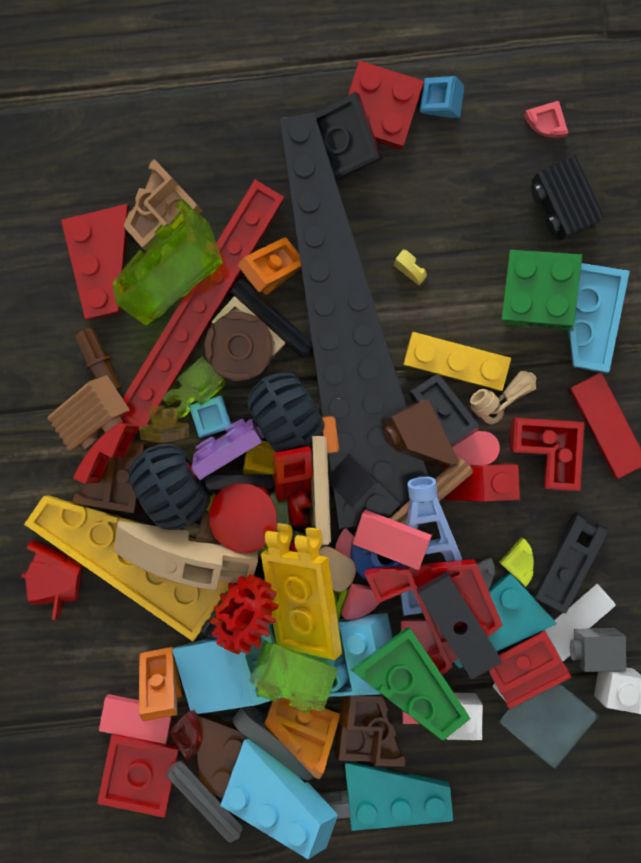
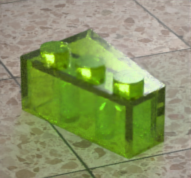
[112,199,223,326]

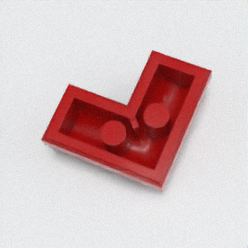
[509,418,585,491]

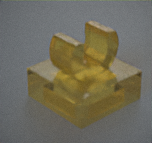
[140,406,189,443]

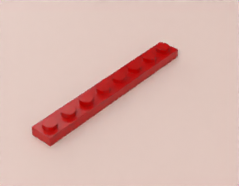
[121,180,285,432]

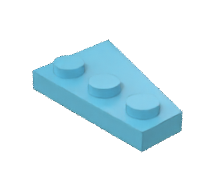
[568,263,630,373]

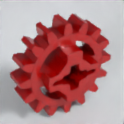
[211,574,279,655]

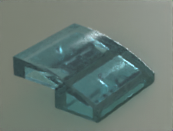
[499,683,599,768]

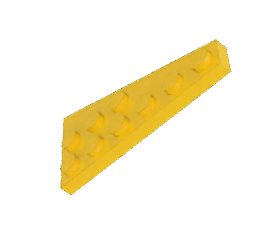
[24,495,230,641]

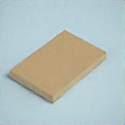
[309,436,331,545]

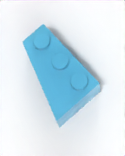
[220,739,338,859]

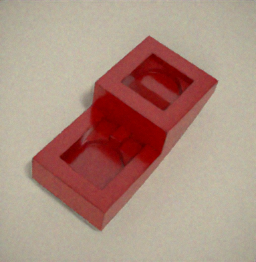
[73,422,139,484]
[273,446,313,501]

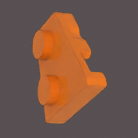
[264,693,340,779]

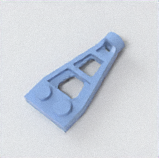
[400,477,462,616]

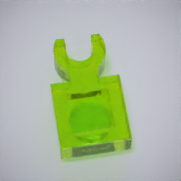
[163,357,227,418]

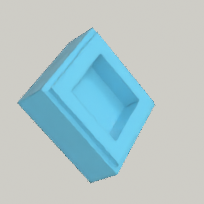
[189,395,231,438]

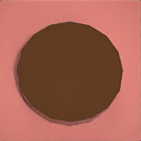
[204,312,274,381]

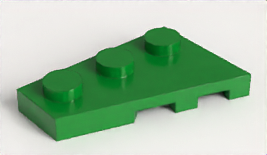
[350,628,471,741]

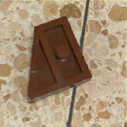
[72,443,148,513]
[193,713,249,798]

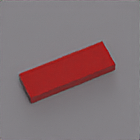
[568,372,641,479]

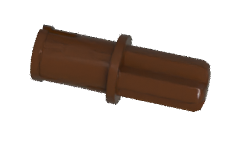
[76,328,122,390]

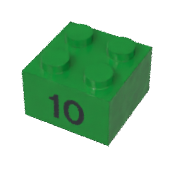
[502,250,583,331]

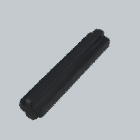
[230,279,313,357]

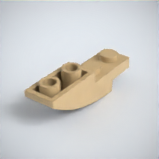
[114,521,258,591]

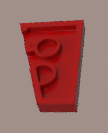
[61,204,130,321]

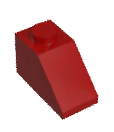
[443,463,520,501]

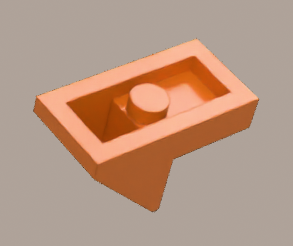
[238,237,301,295]
[139,647,182,721]

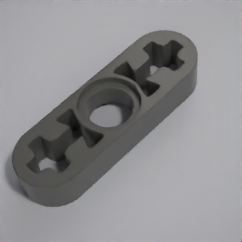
[232,706,314,781]

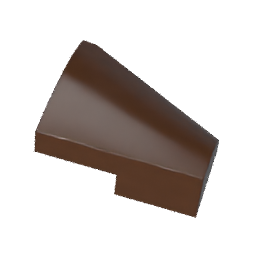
[335,694,405,767]

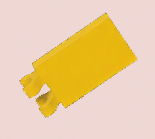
[261,523,342,660]

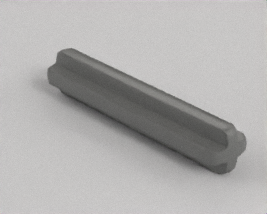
[166,761,243,843]

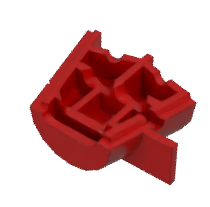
[21,540,83,620]

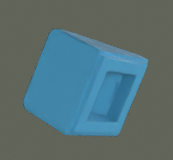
[420,76,464,118]

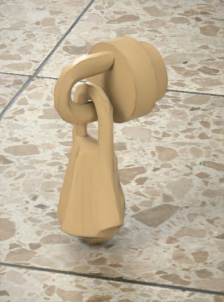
[470,371,537,424]

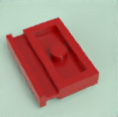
[488,631,571,709]

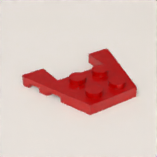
[365,559,503,675]

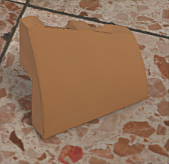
[123,159,203,258]

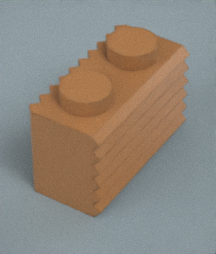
[48,375,130,451]

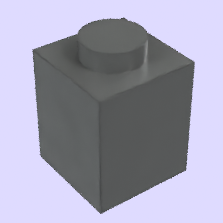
[569,628,627,672]

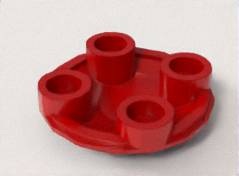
[209,483,277,553]

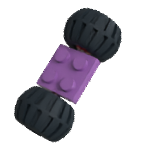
[129,372,325,530]

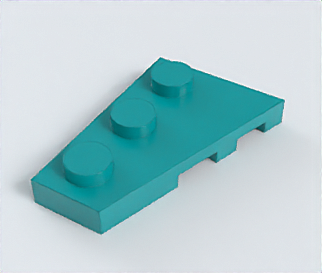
[454,572,557,668]
[345,761,453,831]

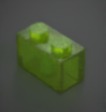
[249,640,338,713]

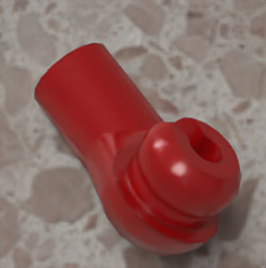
[287,490,312,529]

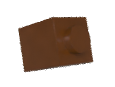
[381,399,459,467]

